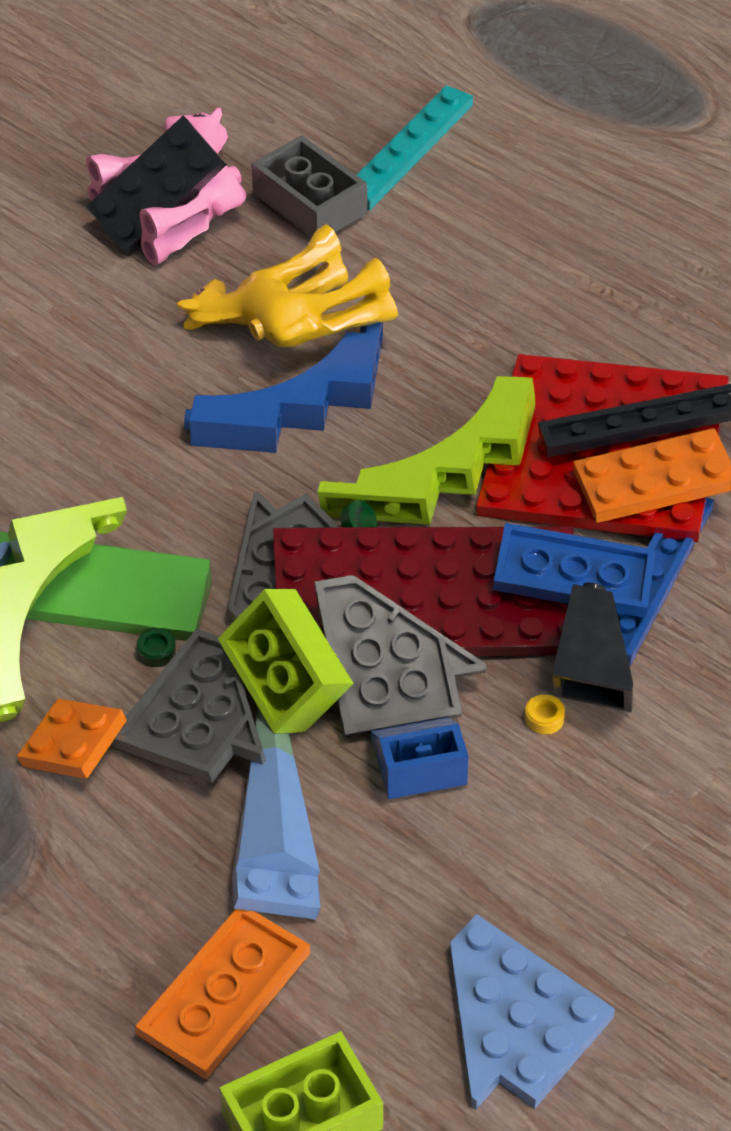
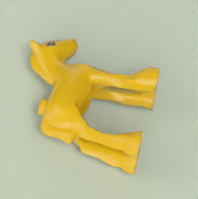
[176,224,398,347]

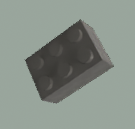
[251,135,367,238]

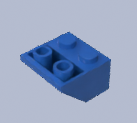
[370,717,469,799]

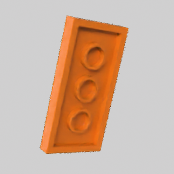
[573,428,731,523]
[135,909,310,1080]

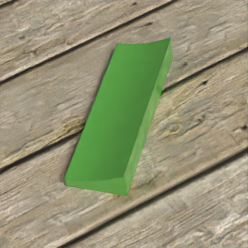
[0,532,212,641]

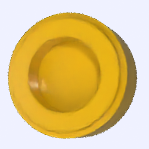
[525,694,565,734]

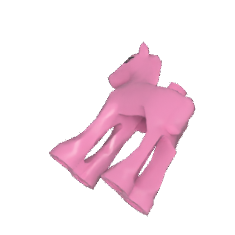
[86,107,246,266]

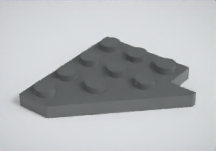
[228,491,341,622]
[314,575,487,738]
[112,629,266,783]

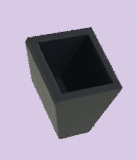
[552,582,633,712]

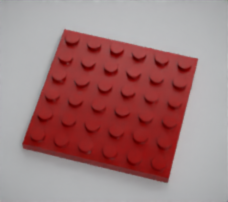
[477,354,729,542]

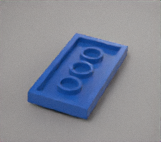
[493,523,656,618]

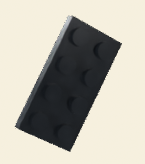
[86,115,227,256]

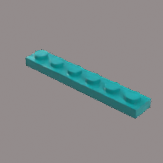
[357,85,473,211]

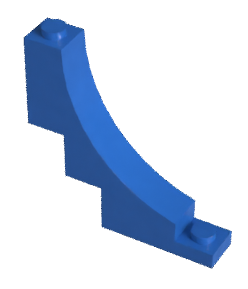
[184,322,383,453]

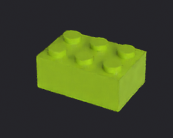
[218,589,354,734]
[219,1031,383,1131]

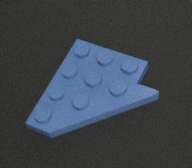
[450,914,615,1109]

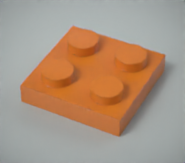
[17,698,127,779]

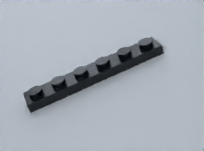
[538,384,731,458]

